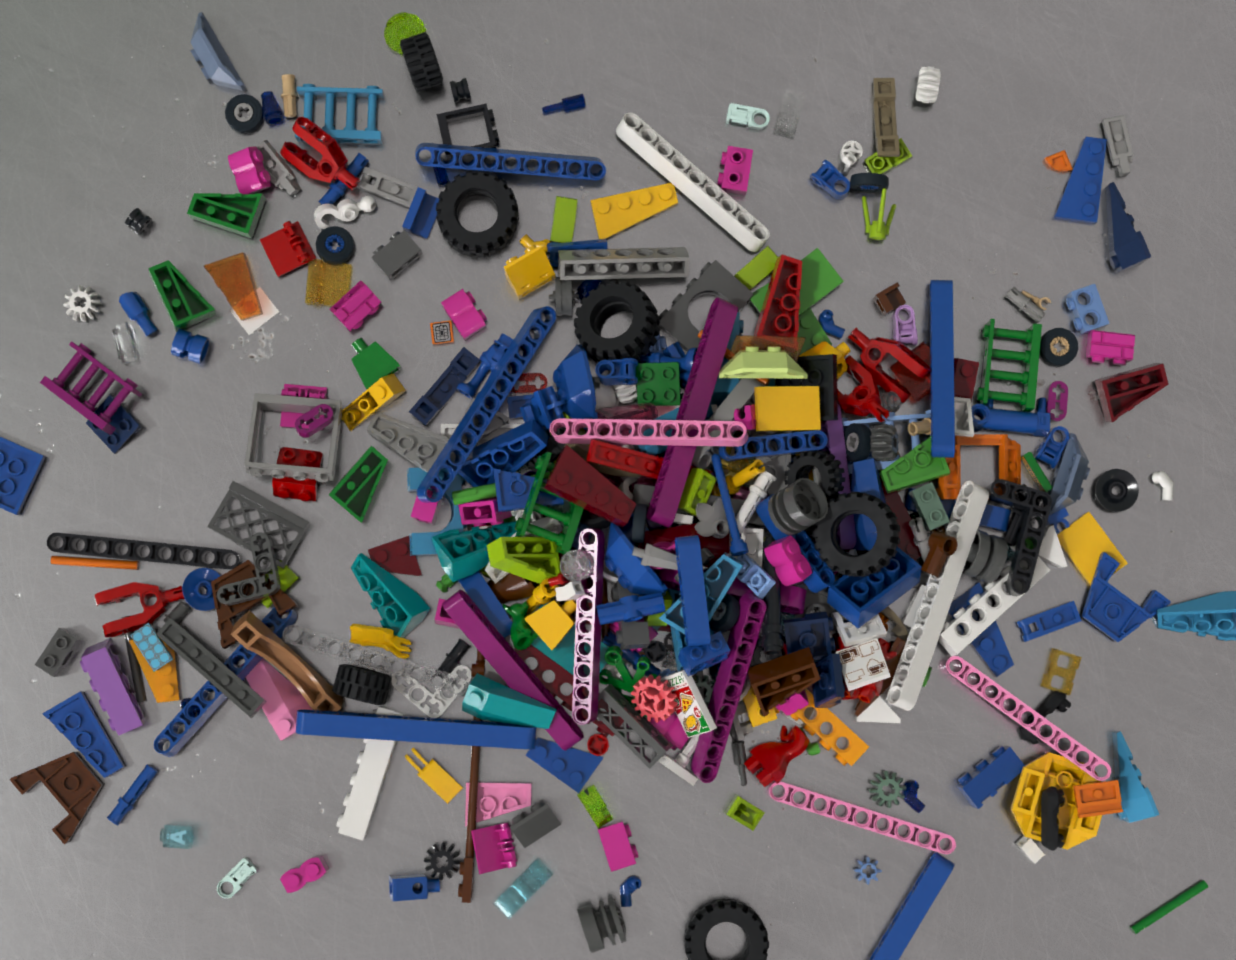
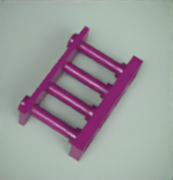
[40,341,142,435]

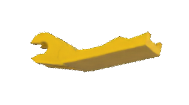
[349,624,411,659]
[405,748,463,804]

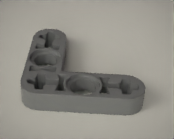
[217,532,280,606]

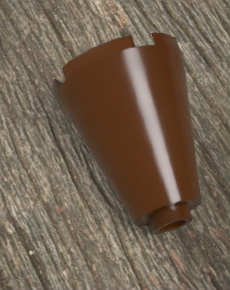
[487,573,540,604]

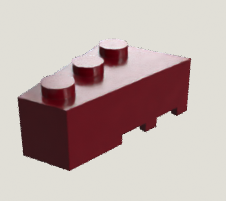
[1095,363,1169,422]

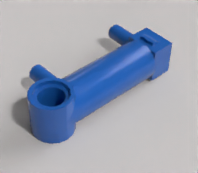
[971,397,1050,437]

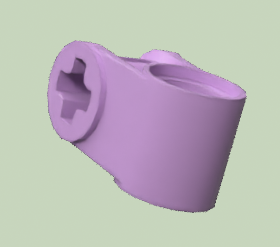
[893,305,918,346]

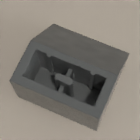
[510,800,562,848]

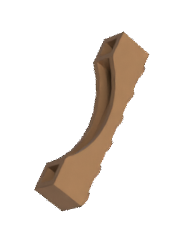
[231,610,344,712]

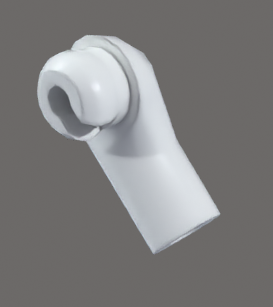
[1152,471,1174,501]

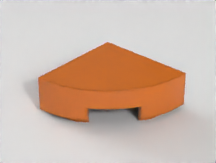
[1044,150,1073,172]

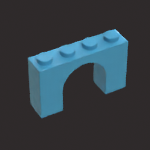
[407,468,467,556]

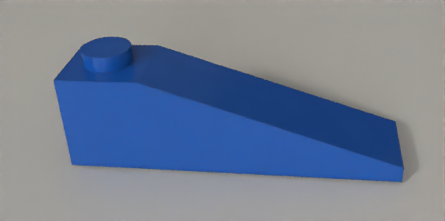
[851,458,886,551]

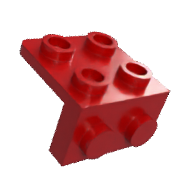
[272,447,323,501]

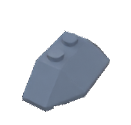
[190,12,247,92]
[1043,433,1090,515]

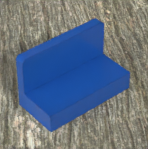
[402,187,439,239]

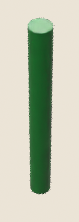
[1131,880,1208,934]

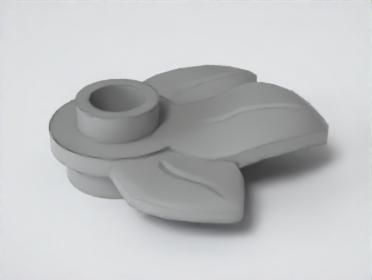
[694,497,730,539]

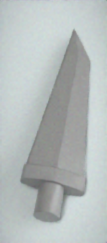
[632,543,708,570]

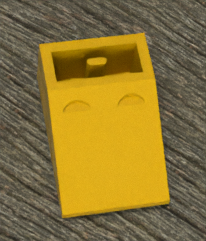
[504,245,556,300]

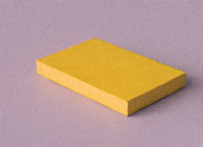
[754,386,821,431]
[1057,512,1128,587]

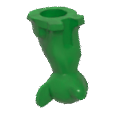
[502,601,538,650]

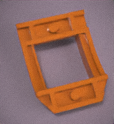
[935,434,1021,499]

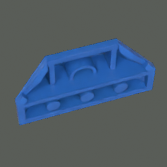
[553,344,598,430]
[604,522,668,597]

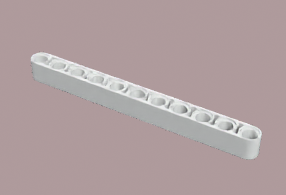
[887,481,989,711]

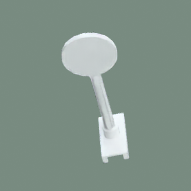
[656,673,751,786]

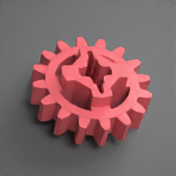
[631,675,678,723]

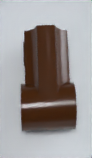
[921,531,958,577]

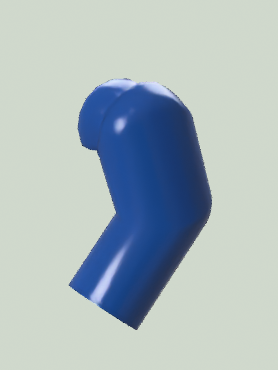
[819,309,845,339]
[620,876,642,907]

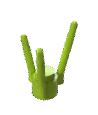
[862,188,896,240]

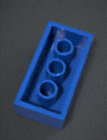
[827,546,922,628]

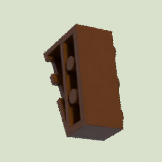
[748,647,820,717]

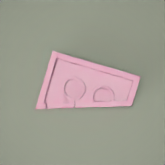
[465,782,532,827]

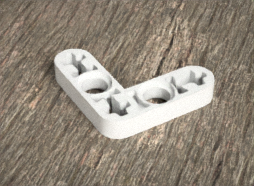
[391,665,472,718]

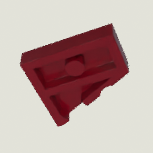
[368,536,422,576]

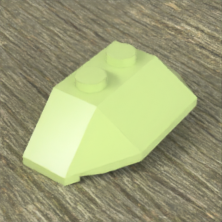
[718,346,808,379]

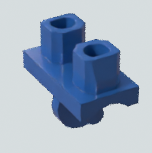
[531,386,566,429]

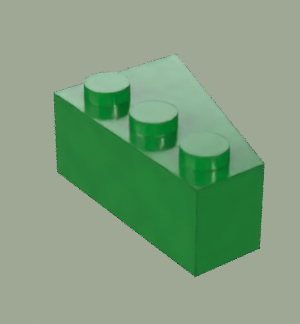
[187,193,266,239]
[148,260,216,332]
[328,446,388,523]

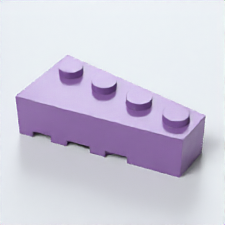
[80,638,145,736]

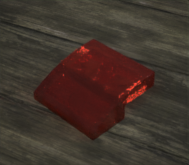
[889,342,931,402]

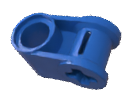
[810,160,850,200]
[595,358,638,386]
[1034,426,1069,469]

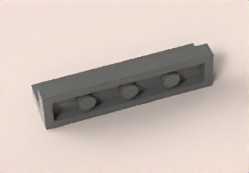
[597,684,673,769]

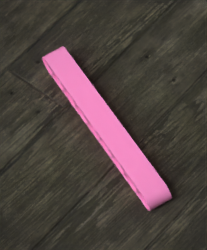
[550,418,748,447]
[946,656,1111,781]
[768,781,956,854]

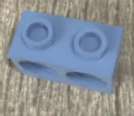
[1066,284,1110,335]

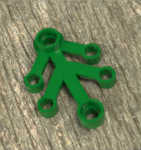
[599,646,658,717]

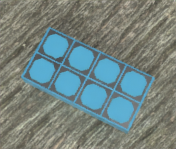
[130,623,173,672]

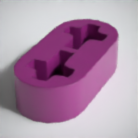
[1046,381,1068,422]
[295,404,334,438]

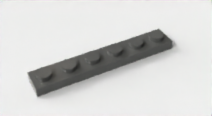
[156,618,267,718]

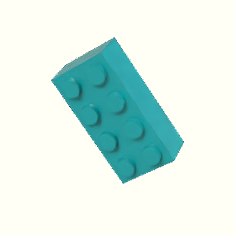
[530,603,614,675]

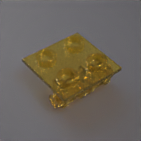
[305,259,352,306]

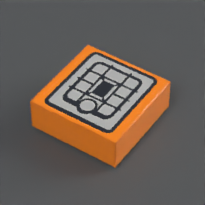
[430,320,454,345]

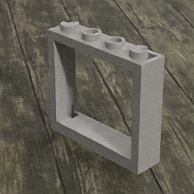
[244,393,343,482]

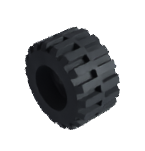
[400,32,443,92]
[784,451,846,502]
[332,664,392,705]

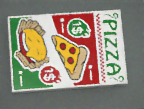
[661,669,717,738]

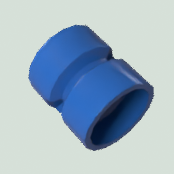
[171,329,210,364]

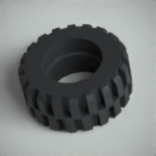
[436,171,519,256]
[574,281,660,362]
[813,492,901,577]
[684,899,769,960]

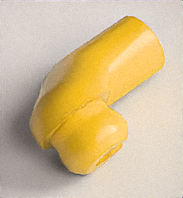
[519,234,551,253]

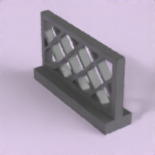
[207,481,310,569]

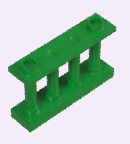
[977,319,1042,412]
[515,452,584,555]

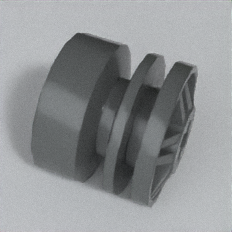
[768,478,828,535]
[577,897,627,953]

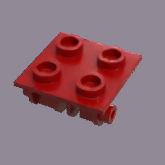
[260,221,316,277]

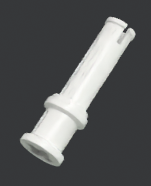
[736,471,777,534]

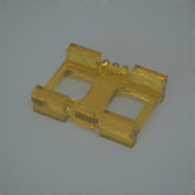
[1040,648,1082,696]

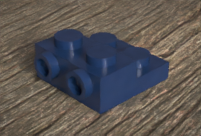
[783,612,835,661]
[812,654,845,708]

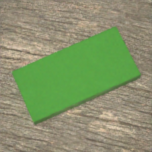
[750,248,844,316]

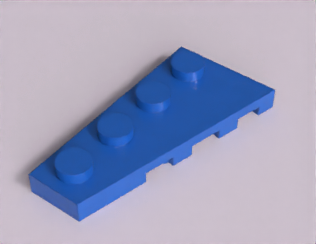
[1054,136,1107,224]
[948,582,1014,677]
[42,691,125,778]

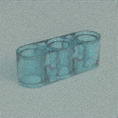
[493,859,553,919]

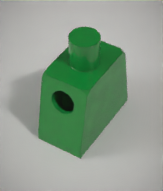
[351,337,402,389]

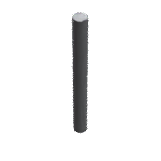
[121,616,146,703]

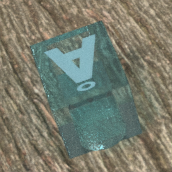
[160,824,195,849]

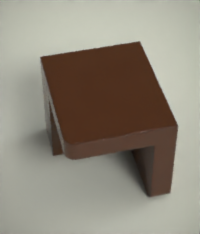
[873,282,906,316]

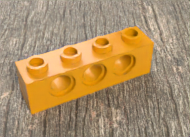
[790,689,869,766]

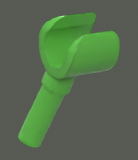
[800,727,820,756]

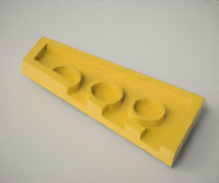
[590,183,678,239]

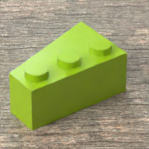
[487,537,561,586]

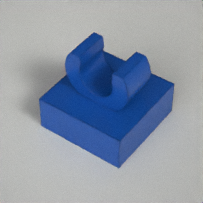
[1046,508,1069,533]

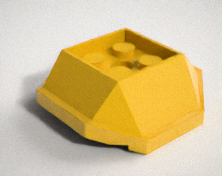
[1011,752,1102,850]

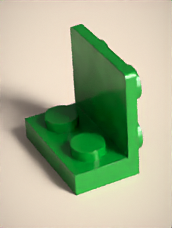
[636,362,684,407]

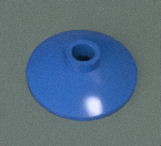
[182,568,221,611]

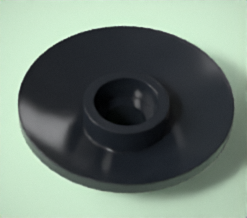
[1095,469,1139,512]

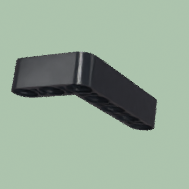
[987,479,1052,597]

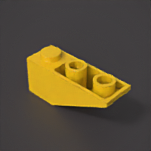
[342,373,406,431]

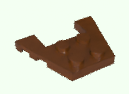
[211,560,298,649]
[10,752,103,844]

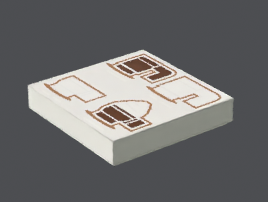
[836,638,891,691]

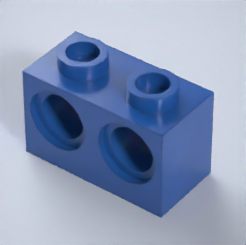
[678,631,731,677]

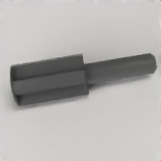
[732,741,747,786]

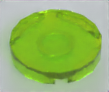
[384,12,426,55]

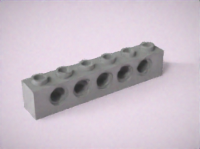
[558,247,689,280]

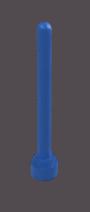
[711,454,749,556]

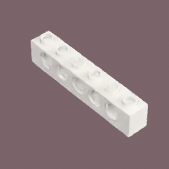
[938,556,1050,656]

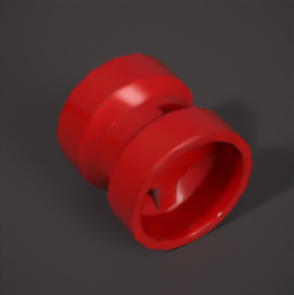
[587,733,609,756]

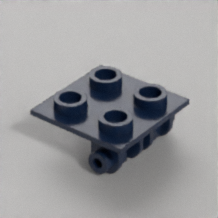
[86,394,142,454]

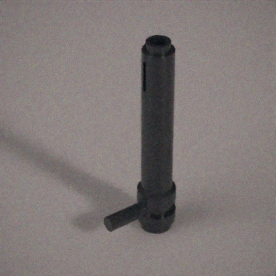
[755,536,784,655]

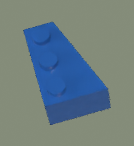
[955,746,1025,809]

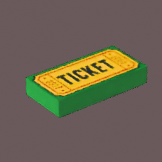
[1021,452,1052,492]

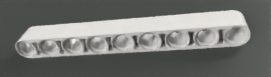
[616,113,770,252]

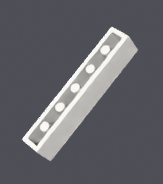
[336,706,405,841]

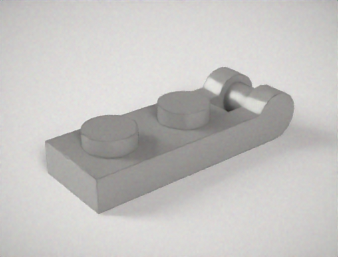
[357,167,418,208]

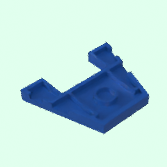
[1081,552,1171,642]

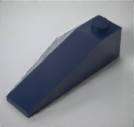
[1105,182,1151,274]

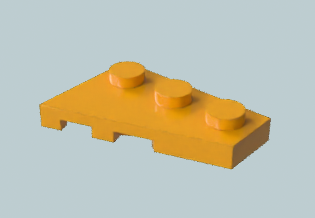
[129,637,179,703]

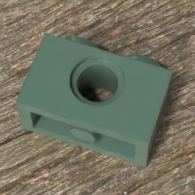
[909,482,950,532]

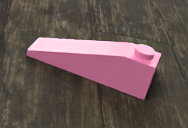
[240,658,313,741]

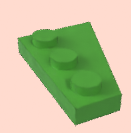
[880,436,950,494]

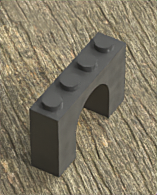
[658,260,754,352]

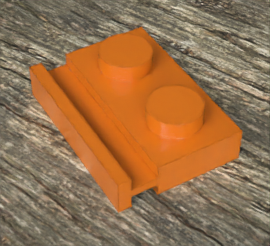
[1073,780,1123,818]

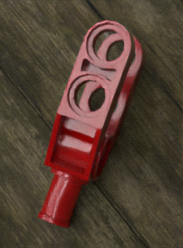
[280,117,360,190]
[848,327,931,403]
[837,355,889,422]
[94,582,184,638]

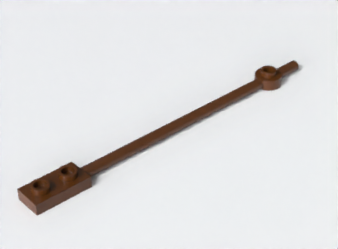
[458,649,485,903]

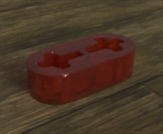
[510,373,548,394]

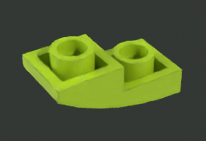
[864,138,913,175]
[550,196,577,243]
[734,245,778,290]

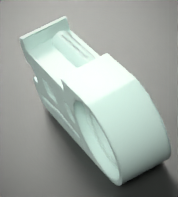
[726,103,770,130]
[217,858,258,898]

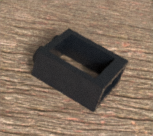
[436,103,500,160]

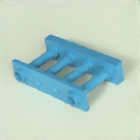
[295,84,384,144]

